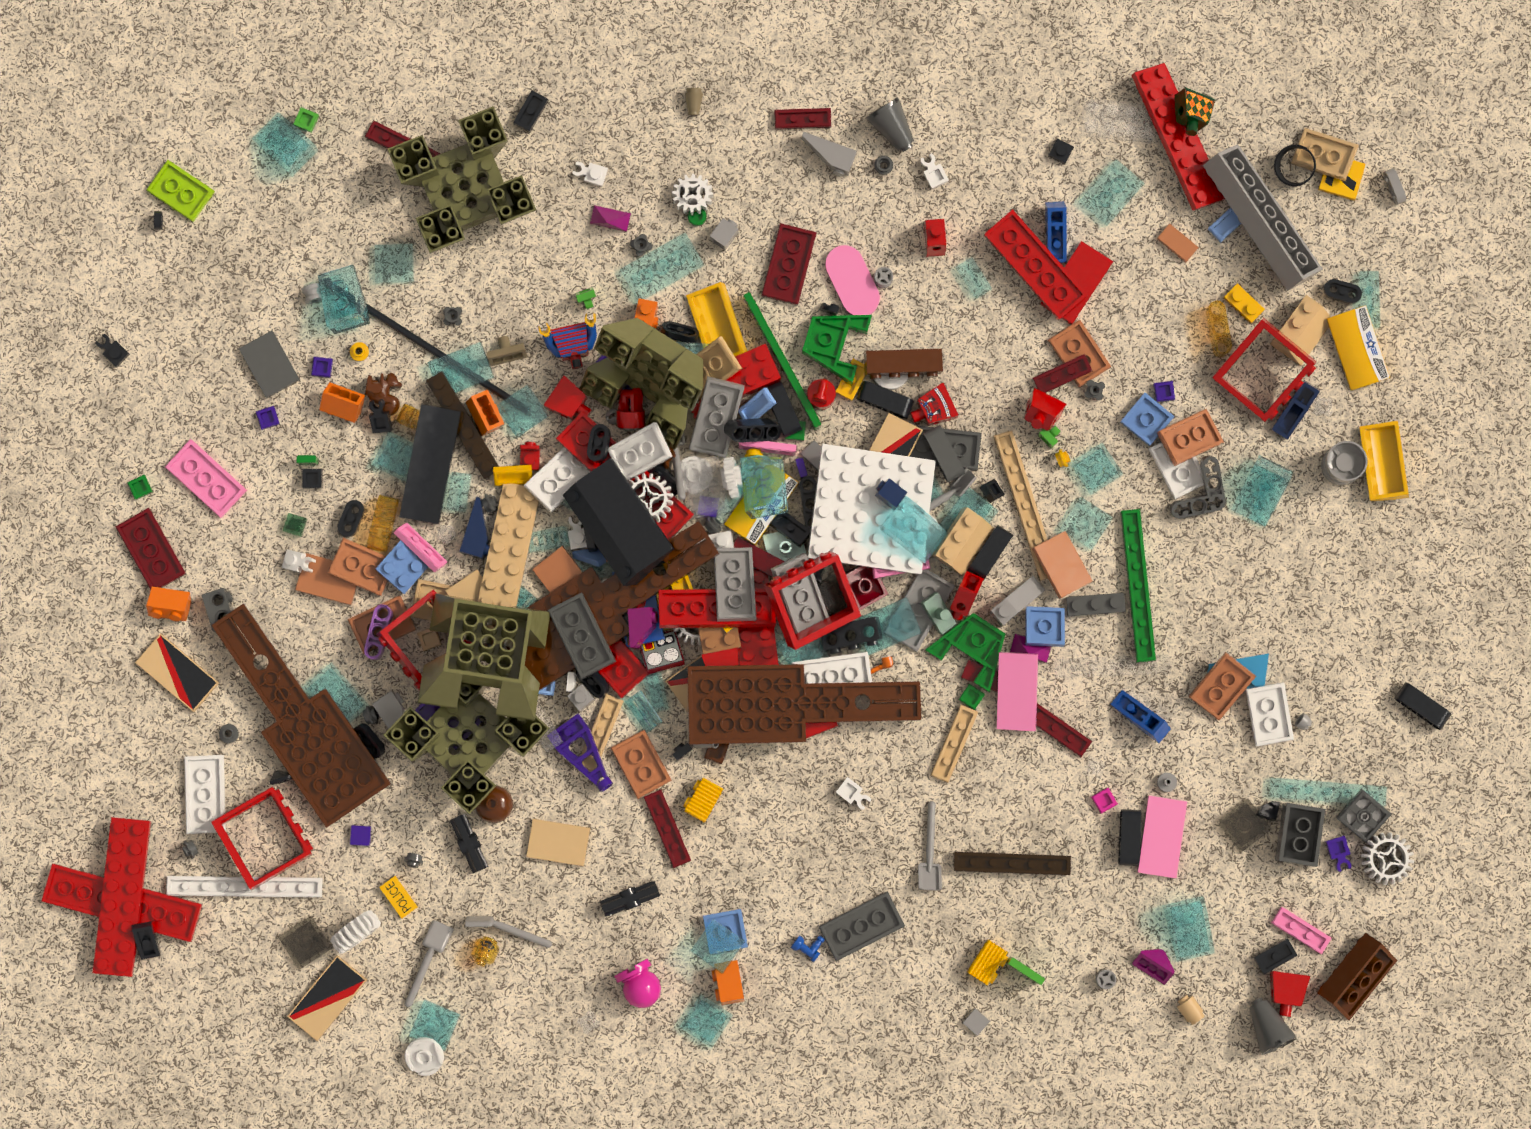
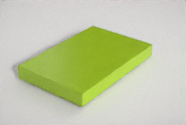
[146,160,215,222]

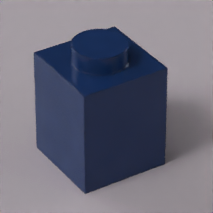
[875,478,908,510]

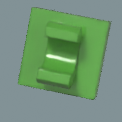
[293,107,319,133]
[575,287,596,309]
[1038,426,1061,449]

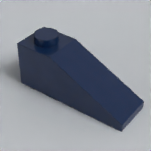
[460,497,490,560]

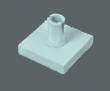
[763,532,806,562]

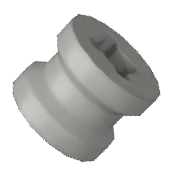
[874,267,893,288]
[301,283,324,304]
[1095,969,1116,989]

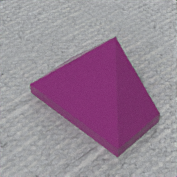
[590,205,631,232]
[1010,634,1051,663]
[1132,949,1175,985]

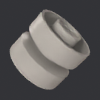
[1321,441,1368,485]

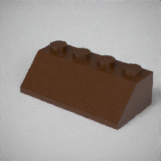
[1317,933,1398,1021]

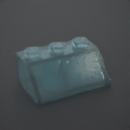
[740,455,788,519]

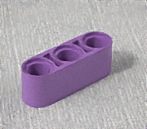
[364,604,393,660]

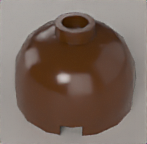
[475,785,513,823]

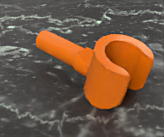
[870,656,893,674]

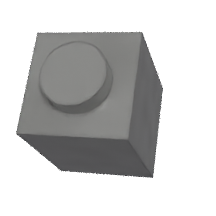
[710,218,739,251]
[567,684,595,712]

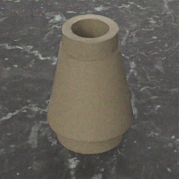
[685,88,703,116]

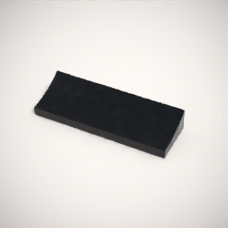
[399,404,461,524]

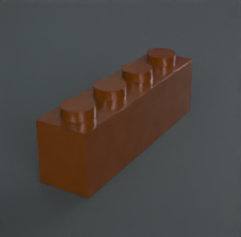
[864,348,943,379]

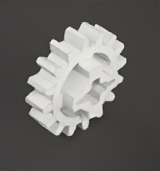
[672,174,713,215]
[720,457,744,499]

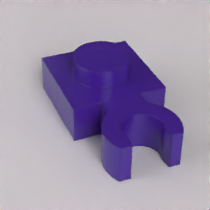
[1325,836,1352,872]

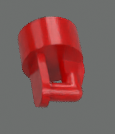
[807,378,836,410]
[616,388,645,430]

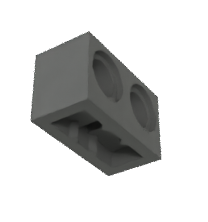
[201,588,236,633]

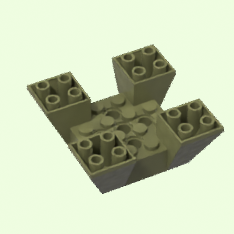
[387,106,537,254]
[579,318,703,449]
[418,593,550,721]
[383,683,550,815]

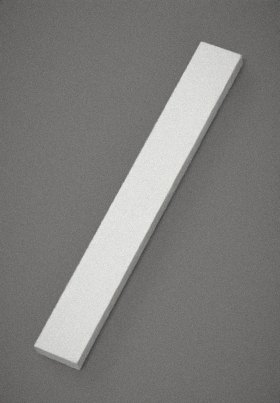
[166,876,323,897]

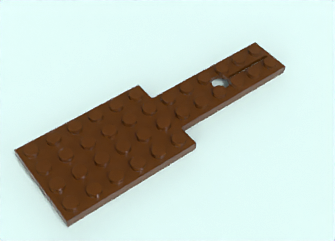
[506,521,720,691]
[211,604,391,828]
[687,664,921,745]

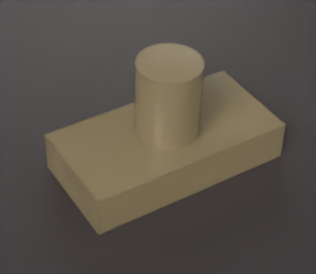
[486,336,528,366]

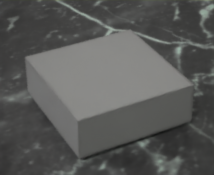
[962,1008,990,1036]

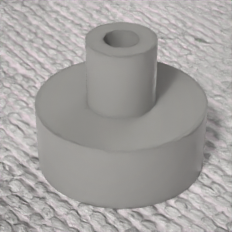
[1157,773,1177,792]

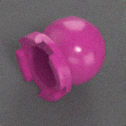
[614,958,661,1008]

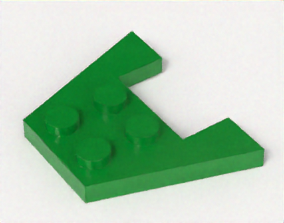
[802,315,872,385]
[925,613,1006,693]

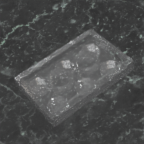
[681,456,730,520]

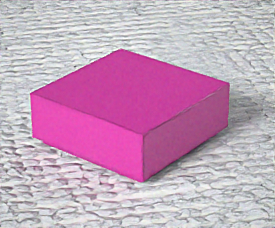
[1091,788,1118,814]

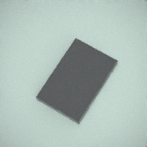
[239,330,300,398]

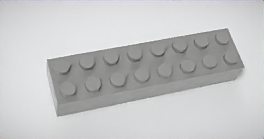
[1203,144,1322,291]

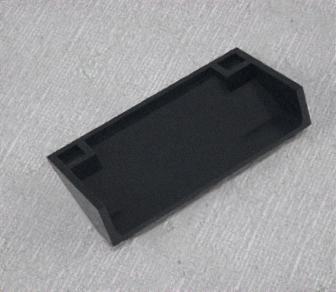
[563,458,674,586]

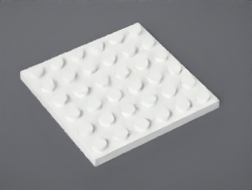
[807,444,936,575]

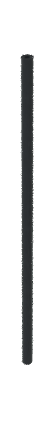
[321,277,531,414]

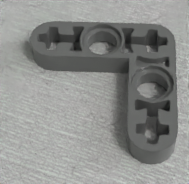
[1170,455,1226,519]

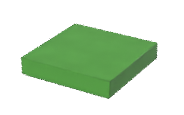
[1006,957,1045,985]

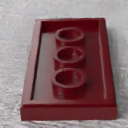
[761,223,817,305]
[115,508,187,590]

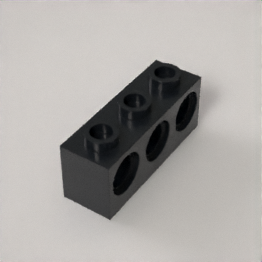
[821,616,883,654]

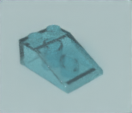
[252,112,319,177]
[318,265,370,334]
[1231,455,1293,527]
[879,496,948,564]
[1163,896,1215,962]

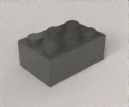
[1275,803,1326,867]

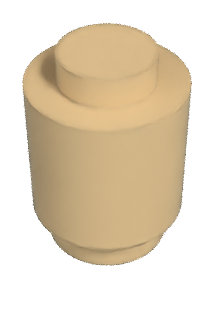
[1177,995,1205,1025]

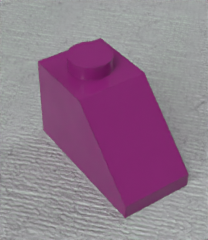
[628,607,659,648]

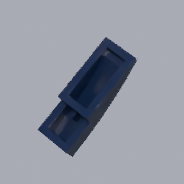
[1272,380,1320,440]

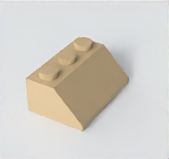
[1270,295,1331,366]
[931,507,994,577]

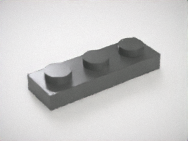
[1066,593,1126,617]

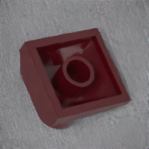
[838,566,888,611]

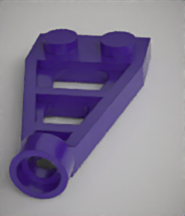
[547,713,613,792]

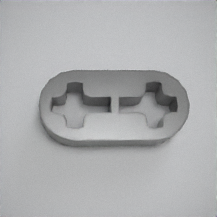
[1383,168,1406,205]

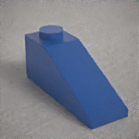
[1045,201,1067,263]
[1110,690,1171,743]

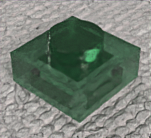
[283,513,308,537]

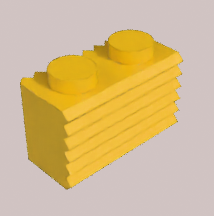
[683,778,724,823]
[967,939,1009,985]

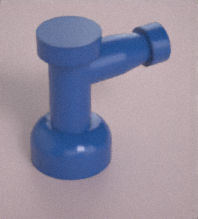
[790,935,825,962]

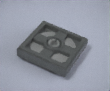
[1336,788,1392,843]

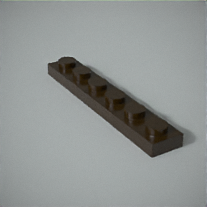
[426,371,500,479]
[954,852,1071,875]

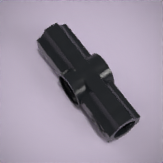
[449,814,489,874]
[600,881,660,917]

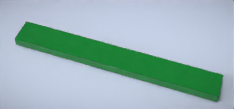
[743,292,821,430]
[1121,509,1156,663]

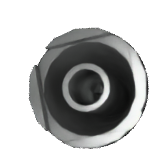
[866,97,914,152]
[1249,998,1297,1055]

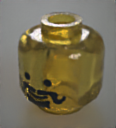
[471,936,500,967]

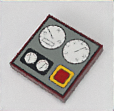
[640,630,685,674]

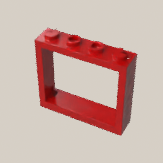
[1212,317,1317,422]
[764,551,861,650]
[377,589,472,691]
[211,787,313,891]

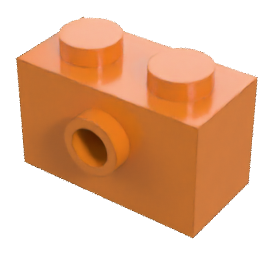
[635,298,659,329]
[319,382,365,423]
[465,389,504,436]
[146,587,192,621]
[711,960,745,1005]

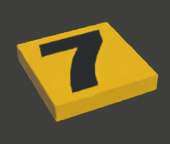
[1318,160,1366,201]

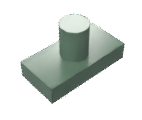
[920,592,957,635]

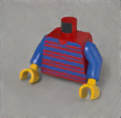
[538,313,597,369]

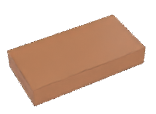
[1157,223,1199,263]

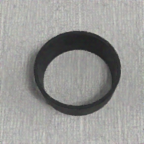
[1274,144,1316,187]

